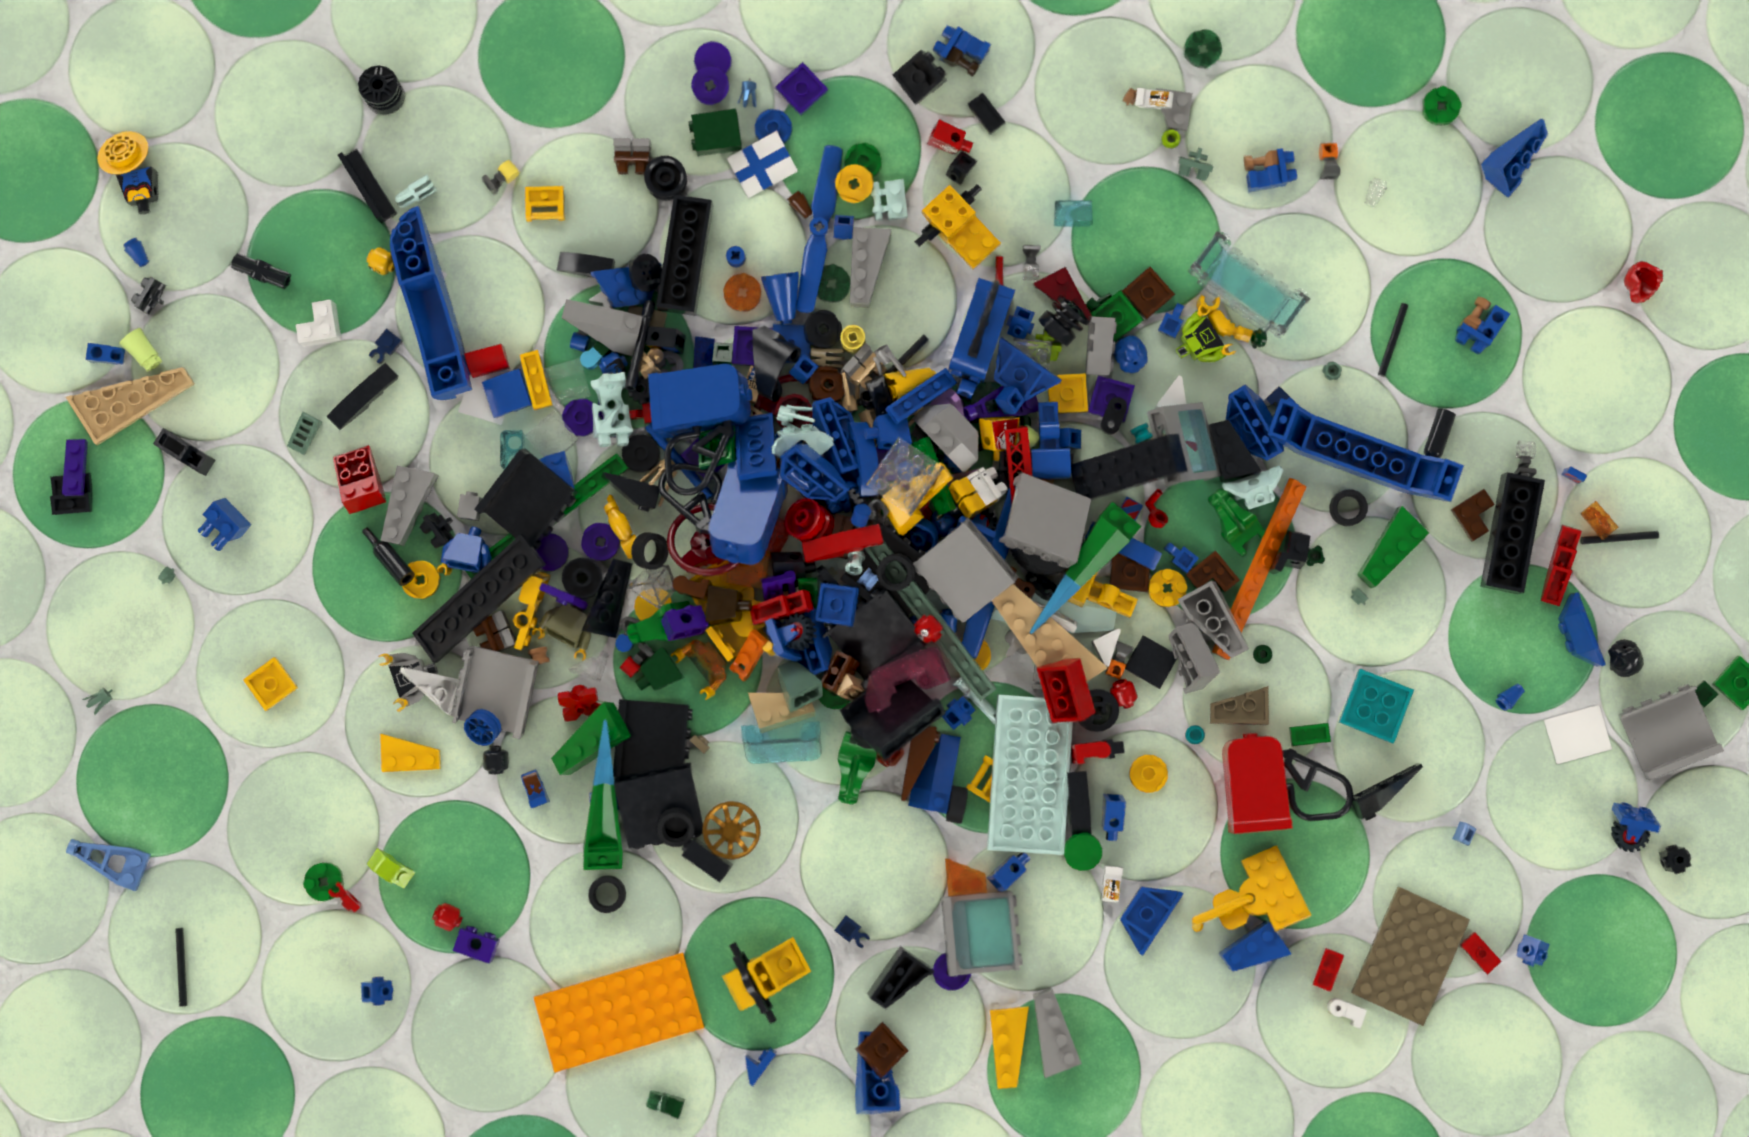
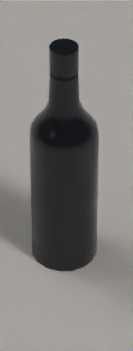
[1424,409,1456,458]
[362,527,415,586]

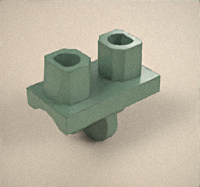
[1178,147,1214,181]

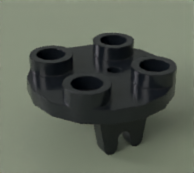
[629,254,662,292]

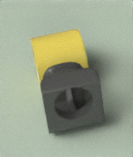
[482,160,520,195]

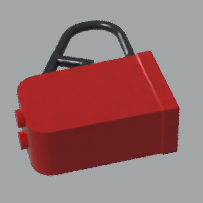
[1222,733,1353,834]

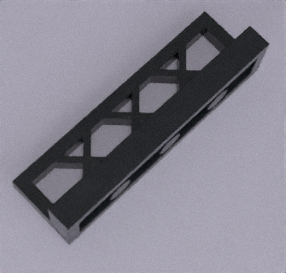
[338,149,397,224]

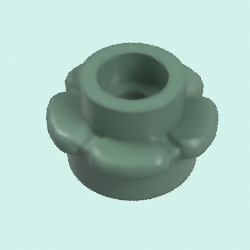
[1323,361,1342,380]
[158,566,176,584]
[1351,588,1369,605]

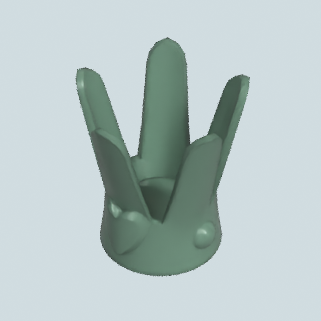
[83,688,113,715]

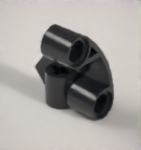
[753,326,801,402]

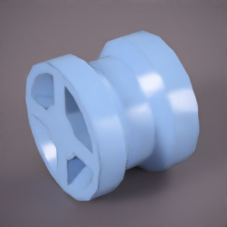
[857,567,878,592]

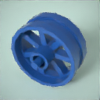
[464,709,501,746]

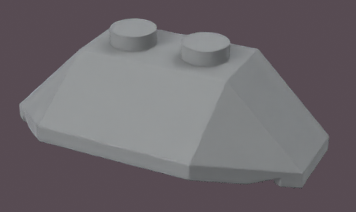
[912,404,978,473]

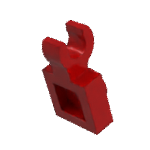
[629,403,652,424]
[328,882,362,913]

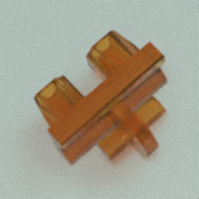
[1580,501,1619,540]

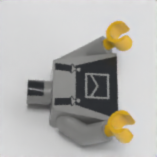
[378,653,438,712]

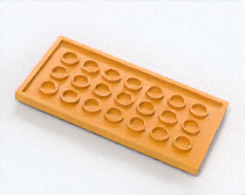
[533,952,705,1073]

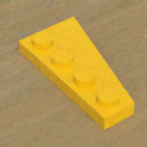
[990,1006,1029,1089]

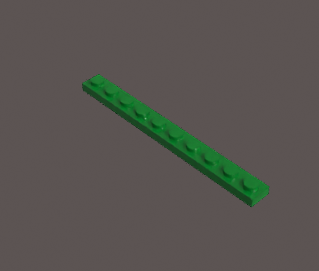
[465,453,629,579]

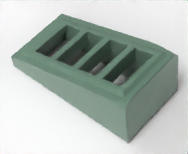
[287,412,322,455]

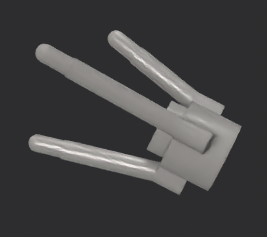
[873,345,906,377]

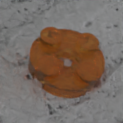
[723,273,761,312]

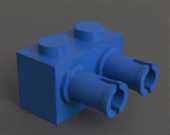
[198,498,252,551]

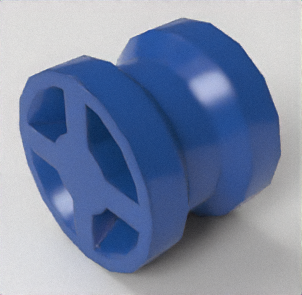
[726,246,746,268]

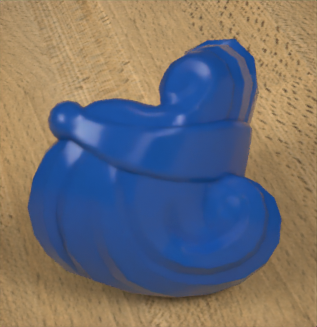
[1113,335,1148,374]

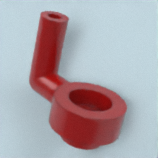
[1145,489,1168,528]

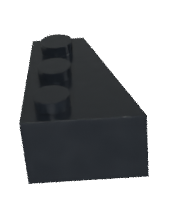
[1208,420,1261,482]
[867,946,935,1009]

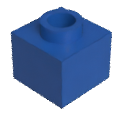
[833,215,854,240]
[788,354,818,384]
[995,387,1025,414]
[1059,428,1082,450]

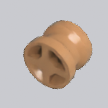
[528,647,550,664]

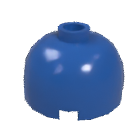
[900,518,939,553]

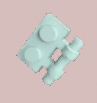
[871,179,908,221]

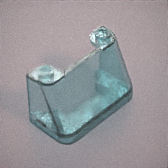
[741,721,822,764]

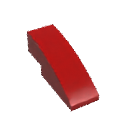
[750,590,814,625]

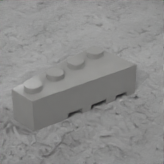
[850,227,891,308]
[381,465,439,546]
[1033,988,1081,1078]

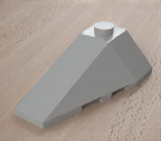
[562,299,643,356]
[1178,581,1249,658]

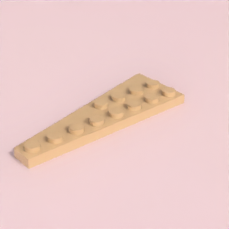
[992,584,1107,682]

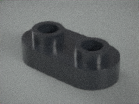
[1100,397,1127,435]

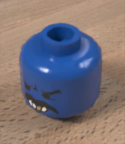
[930,511,958,537]

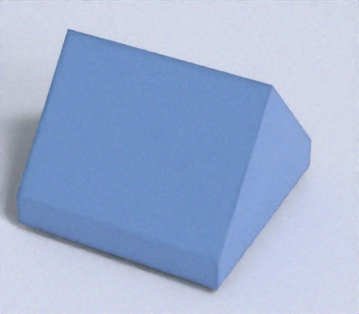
[1452,821,1476,846]

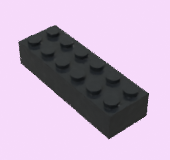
[656,194,713,316]
[1071,434,1188,500]
[1480,472,1545,594]

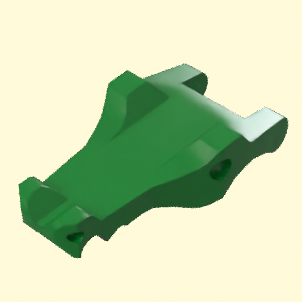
[1208,488,1265,557]
[626,601,690,645]
[837,731,877,805]

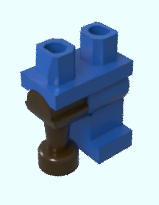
[933,25,991,77]

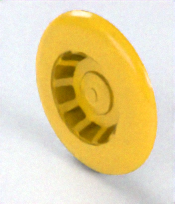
[97,131,148,175]

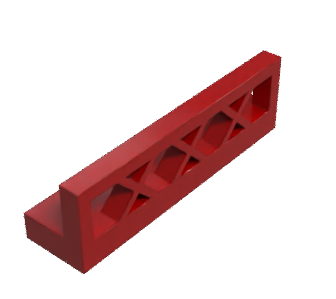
[1004,426,1033,504]

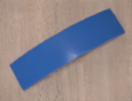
[848,422,879,497]
[1085,521,1162,571]

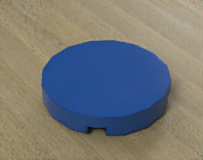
[755,109,792,144]

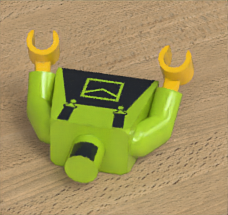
[1175,303,1236,362]

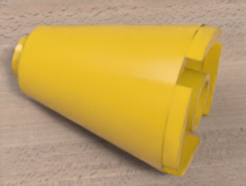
[883,368,936,402]

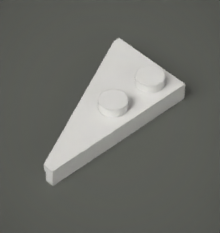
[400,667,461,715]

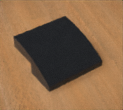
[50,473,92,515]
[1125,635,1177,689]

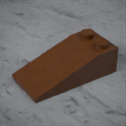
[901,726,940,801]

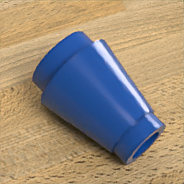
[123,238,150,267]
[1495,684,1525,711]

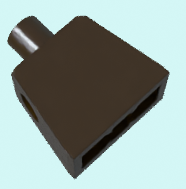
[705,585,752,625]

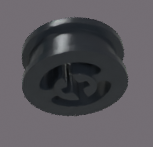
[1078,689,1119,732]

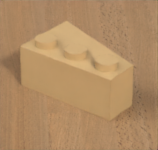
[748,693,816,734]

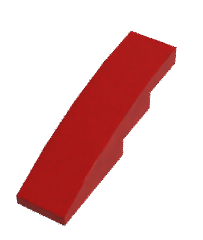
[802,524,883,563]
[1541,525,1582,606]

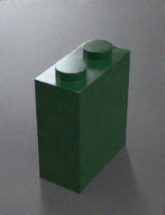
[688,108,742,156]

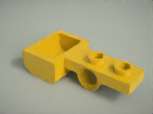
[881,463,953,536]
[1066,571,1138,618]
[513,572,551,650]

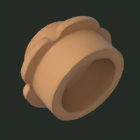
[1122,88,1137,106]

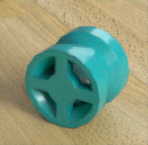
[1130,423,1153,444]

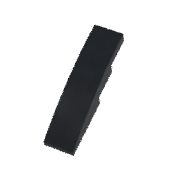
[327,363,398,430]
[1067,771,1092,836]

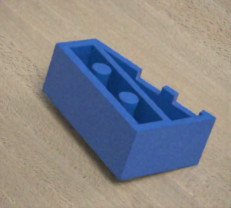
[1219,920,1292,972]

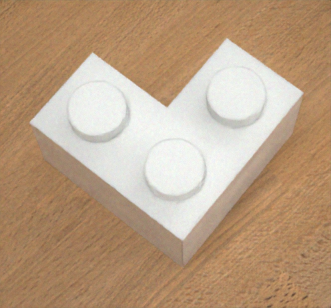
[296,299,342,347]

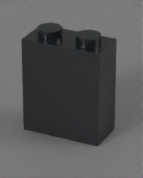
[681,838,733,883]

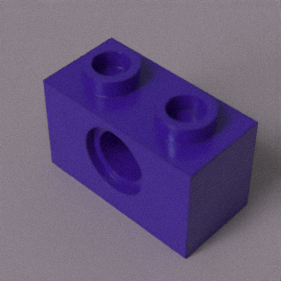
[661,605,709,641]
[452,925,500,964]

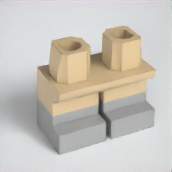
[840,343,887,390]

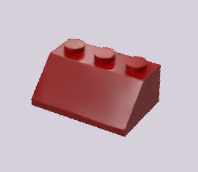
[1037,658,1095,723]

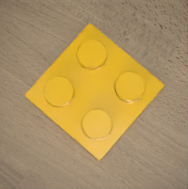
[1048,373,1088,414]
[243,657,298,711]

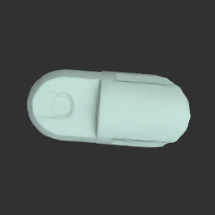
[395,175,437,208]

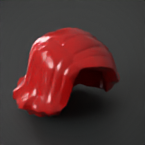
[1624,261,1663,303]

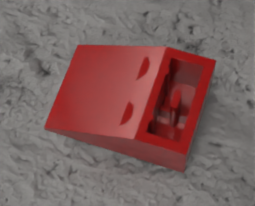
[333,445,386,514]

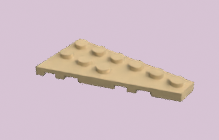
[66,367,195,445]

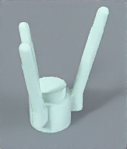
[777,405,815,429]

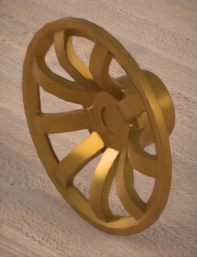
[702,801,761,860]

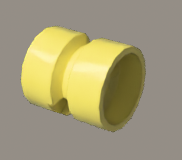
[840,325,865,354]

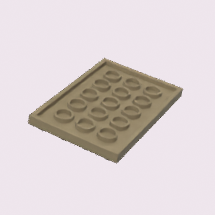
[1351,887,1470,1026]

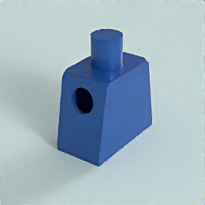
[864,414,912,451]

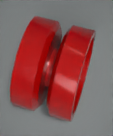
[785,498,834,543]

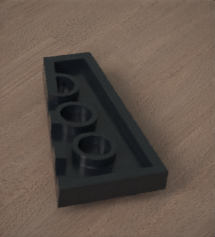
[581,559,632,638]

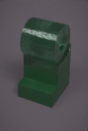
[646,1090,685,1119]

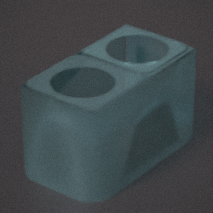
[1053,200,1093,227]
[500,430,524,469]

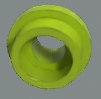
[1161,129,1181,149]

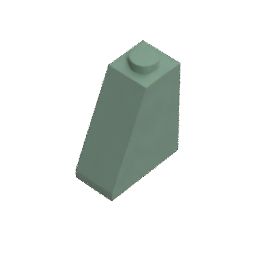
[778,660,822,713]

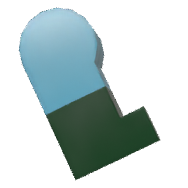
[580,341,612,370]

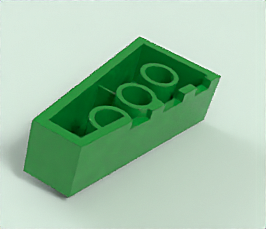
[1357,506,1429,588]
[551,702,631,775]

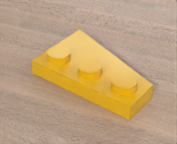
[380,734,441,772]

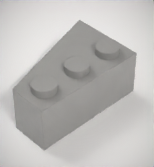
[1085,316,1117,376]
[1168,622,1220,694]

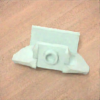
[772,424,834,459]
[1222,465,1284,509]

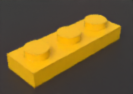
[519,350,553,410]

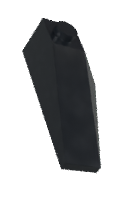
[1352,763,1423,821]

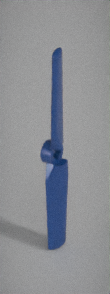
[796,145,843,313]
[962,486,1016,658]

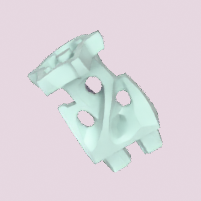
[591,372,633,447]

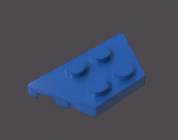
[591,263,661,308]
[994,337,1062,401]
[1120,886,1184,956]

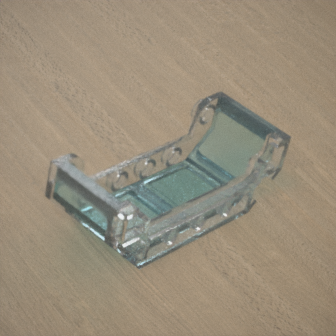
[1188,231,1310,339]

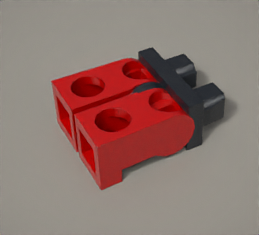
[1071,739,1125,764]

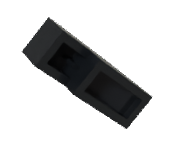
[556,252,615,278]
[153,428,216,476]

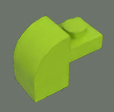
[367,848,415,889]

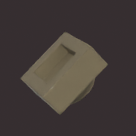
[690,735,710,754]

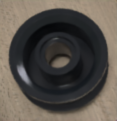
[644,156,687,201]

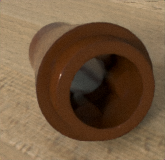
[787,190,813,219]

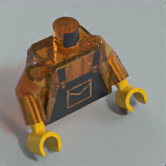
[670,639,727,700]

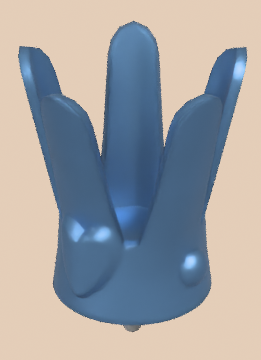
[737,78,757,108]

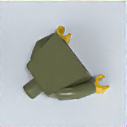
[532,605,591,661]

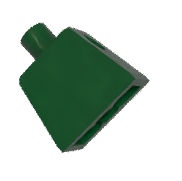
[635,647,684,691]

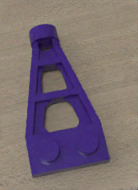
[963,386,1038,422]

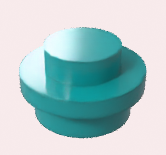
[1185,725,1205,745]

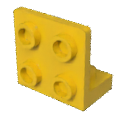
[705,623,747,662]

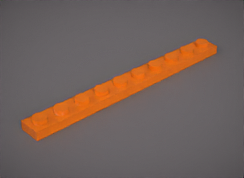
[1212,478,1307,660]

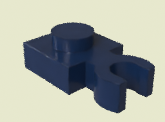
[369,328,403,364]
[834,915,870,948]

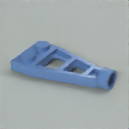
[66,839,151,891]

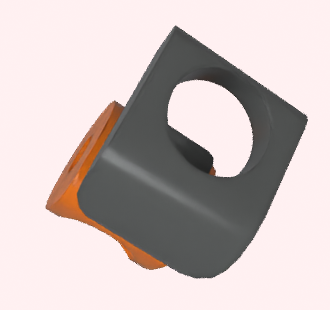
[1319,143,1341,179]
[1105,641,1134,679]

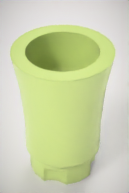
[119,328,162,372]

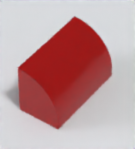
[464,344,510,378]

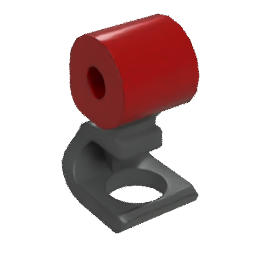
[620,642,655,678]

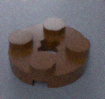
[808,366,845,403]

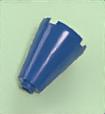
[761,272,799,324]

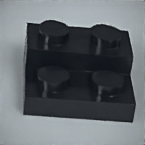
[893,50,947,105]

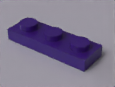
[62,439,88,496]

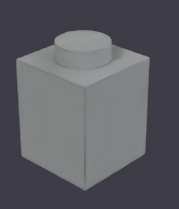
[457,492,482,521]

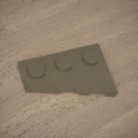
[1210,686,1269,725]

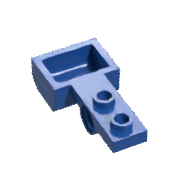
[1030,402,1071,480]

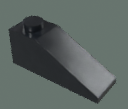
[601,472,659,512]

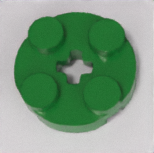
[1422,86,1462,125]
[303,862,344,902]

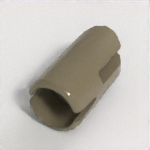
[810,348,845,368]

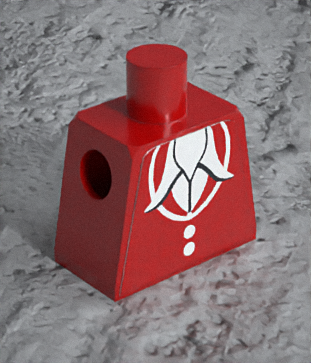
[927,119,973,154]

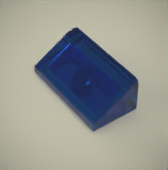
[693,336,715,368]

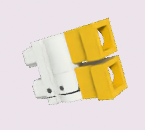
[949,467,1008,519]

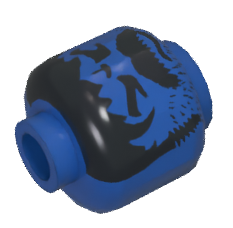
[599,352,628,374]

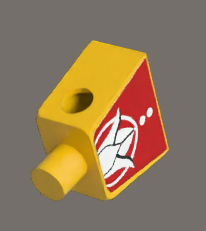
[979,416,1020,461]

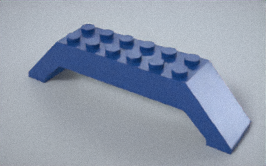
[1267,398,1464,502]

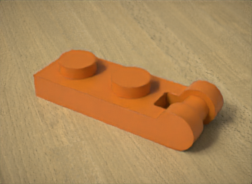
[729,629,769,682]

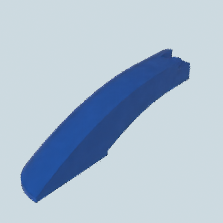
[390,206,473,400]

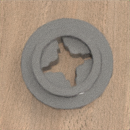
[655,351,683,373]

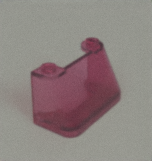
[865,647,951,713]

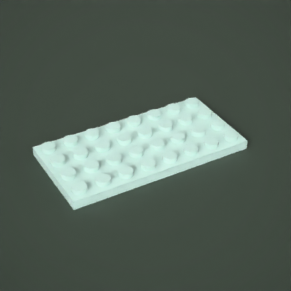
[987,695,1073,855]

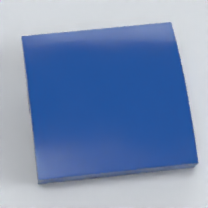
[482,369,532,418]

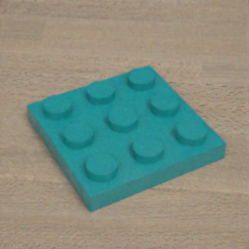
[1338,669,1414,744]

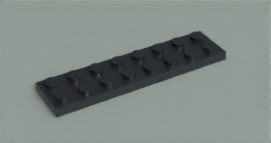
[412,534,546,663]

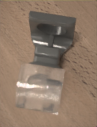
[1022,245,1041,281]
[1514,441,1537,477]

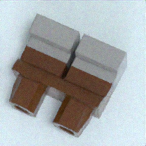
[613,138,651,175]
[473,610,516,652]

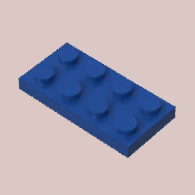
[735,413,777,481]

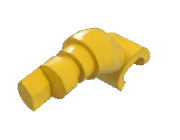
[1196,295,1253,343]
[604,494,637,559]

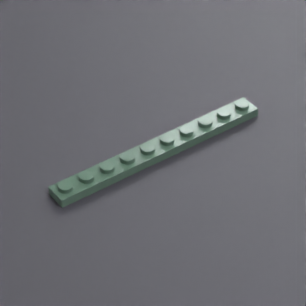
[864,538,996,701]

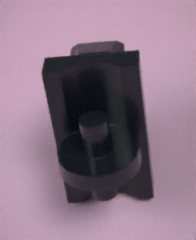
[131,277,166,315]
[419,513,454,548]

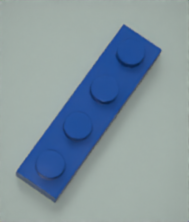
[885,368,957,425]

